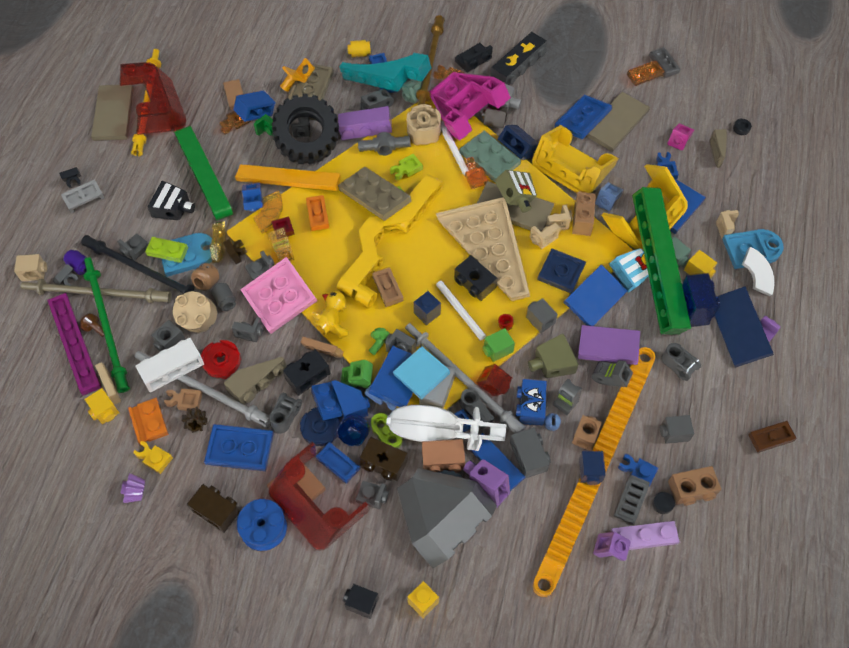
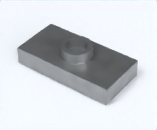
[649,47,680,78]

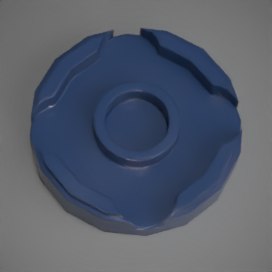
[300,407,340,446]

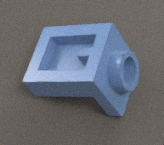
[595,182,623,211]

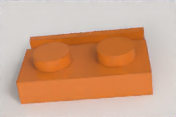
[128,398,169,445]

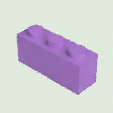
[338,106,392,140]

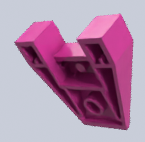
[430,72,511,141]

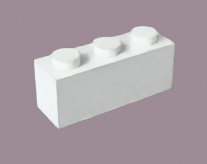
[135,338,204,393]

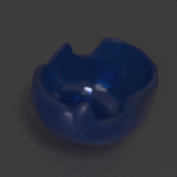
[337,414,370,446]

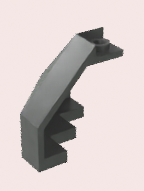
[397,468,497,568]

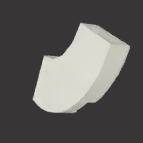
[742,247,774,296]

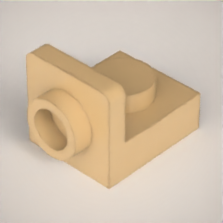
[546,205,573,230]
[716,210,739,239]
[530,223,560,249]

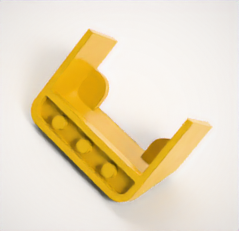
[601,164,688,250]

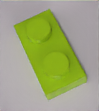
[145,237,188,263]

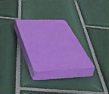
[578,325,640,365]

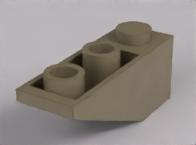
[224,357,286,405]

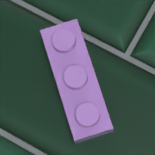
[610,521,680,550]

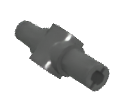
[358,132,411,155]

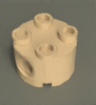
[407,104,441,145]
[173,291,217,333]

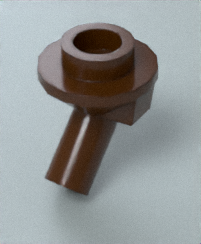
[80,313,104,337]

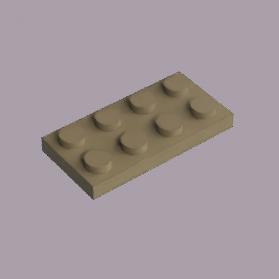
[338,167,411,221]

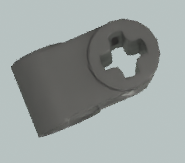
[661,343,701,381]
[269,392,302,434]

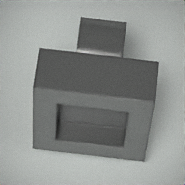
[53,264,78,286]

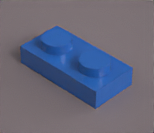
[311,382,342,421]

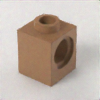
[572,415,602,451]

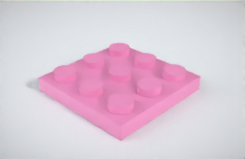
[240,257,318,334]

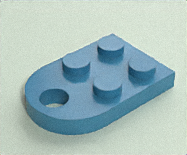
[722,229,784,269]
[161,233,217,277]

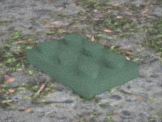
[460,130,521,182]

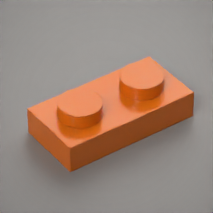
[306,195,329,231]

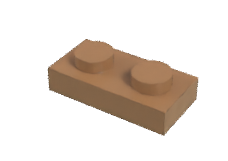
[372,267,403,307]

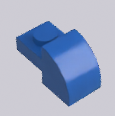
[242,183,264,211]

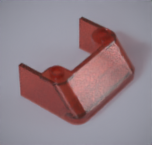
[269,442,368,551]

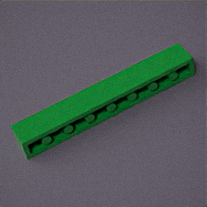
[632,187,691,335]

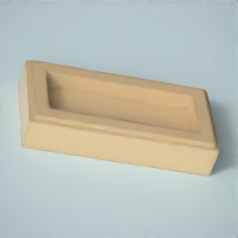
[95,362,121,405]

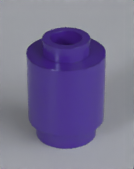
[63,250,87,275]

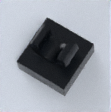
[59,167,81,188]

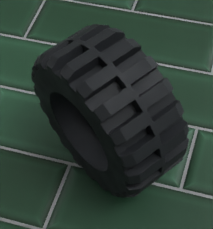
[272,94,339,165]

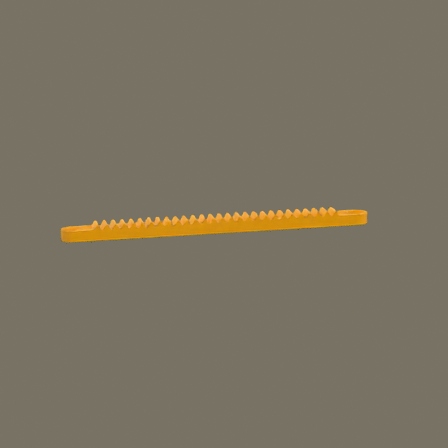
[533,347,656,597]

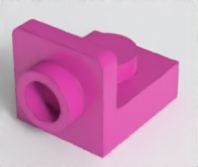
[667,123,694,151]

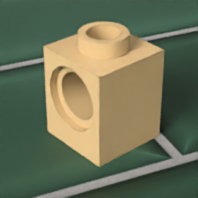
[14,254,47,281]

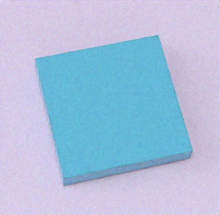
[393,346,450,400]

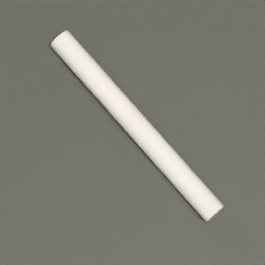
[441,121,470,176]
[436,281,486,341]

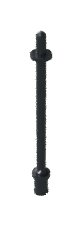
[81,235,196,294]

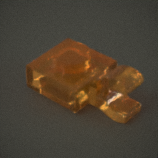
[219,111,251,135]
[465,157,488,189]

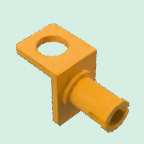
[280,58,315,92]

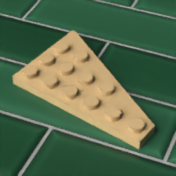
[436,197,530,301]

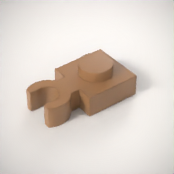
[164,389,202,411]

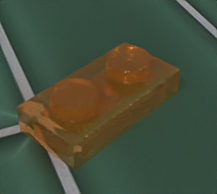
[627,60,664,86]

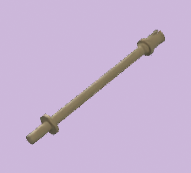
[21,279,171,303]

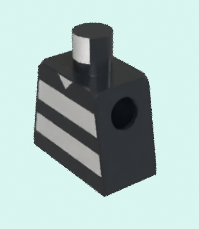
[147,181,195,220]

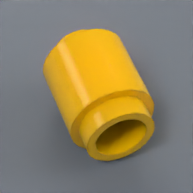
[347,40,371,57]

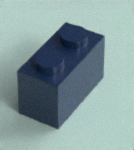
[498,125,539,160]

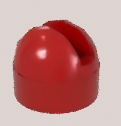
[498,314,514,331]

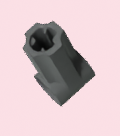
[460,388,494,429]

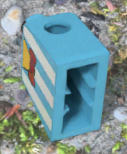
[609,248,649,293]

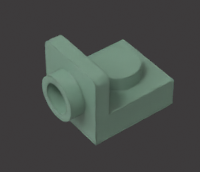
[401,79,422,103]

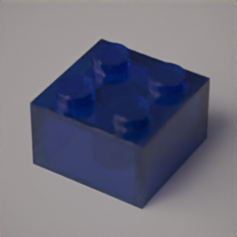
[682,273,720,327]

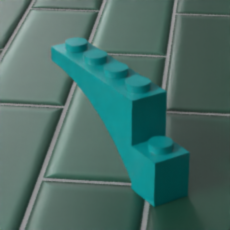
[339,52,431,92]

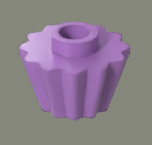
[121,473,145,503]

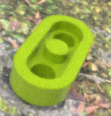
[371,413,403,449]

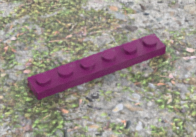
[47,293,102,396]

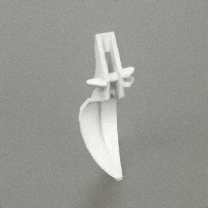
[386,405,507,451]

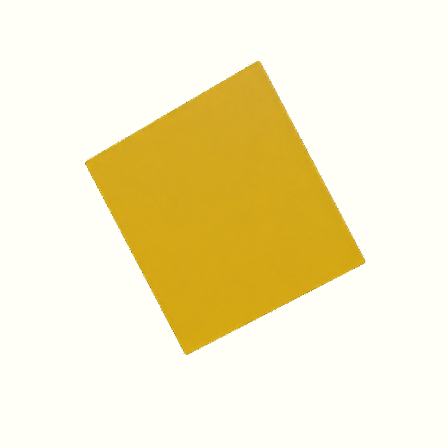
[227,97,634,410]

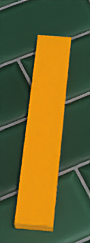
[235,164,341,191]

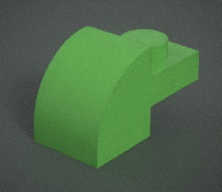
[341,360,373,388]

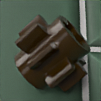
[182,407,208,433]

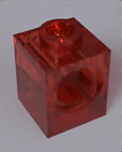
[476,364,512,396]

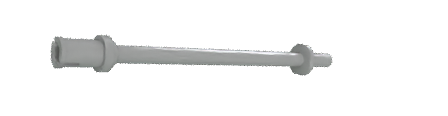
[405,323,526,433]
[135,351,271,428]

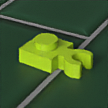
[390,154,423,181]

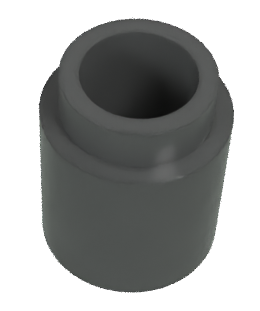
[211,283,236,311]

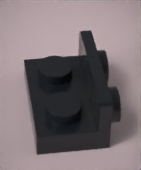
[455,43,493,72]

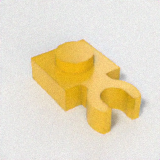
[133,441,173,475]

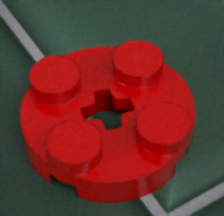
[201,340,241,379]

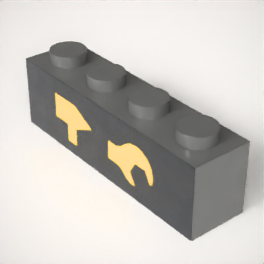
[490,31,547,85]

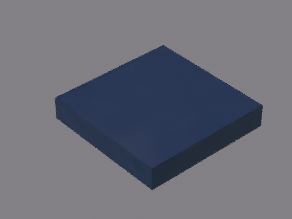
[537,249,586,294]

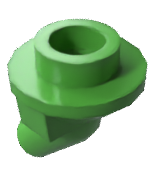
[368,328,390,355]

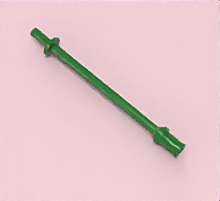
[83,257,130,393]

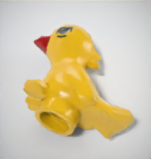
[312,291,349,339]

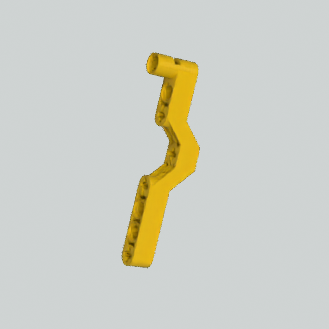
[337,174,444,308]

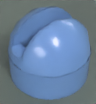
[544,413,561,431]

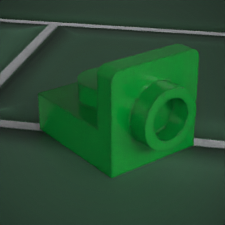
[254,114,273,136]

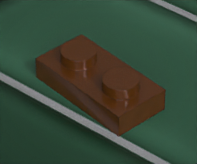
[748,421,797,453]

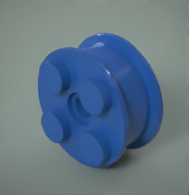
[237,499,287,551]

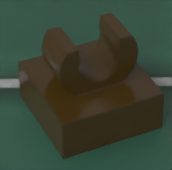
[223,239,247,264]

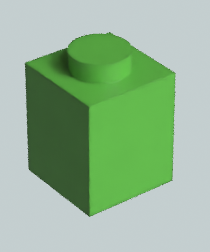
[483,328,515,362]

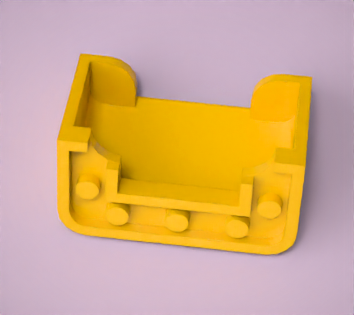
[532,125,619,193]

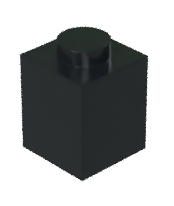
[343,583,379,619]

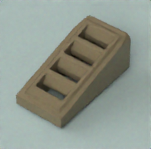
[709,129,727,168]

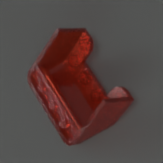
[119,62,187,135]

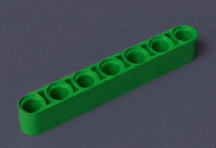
[174,126,234,221]

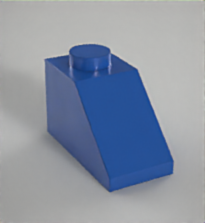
[331,380,370,423]

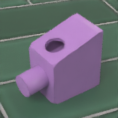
[463,460,510,508]

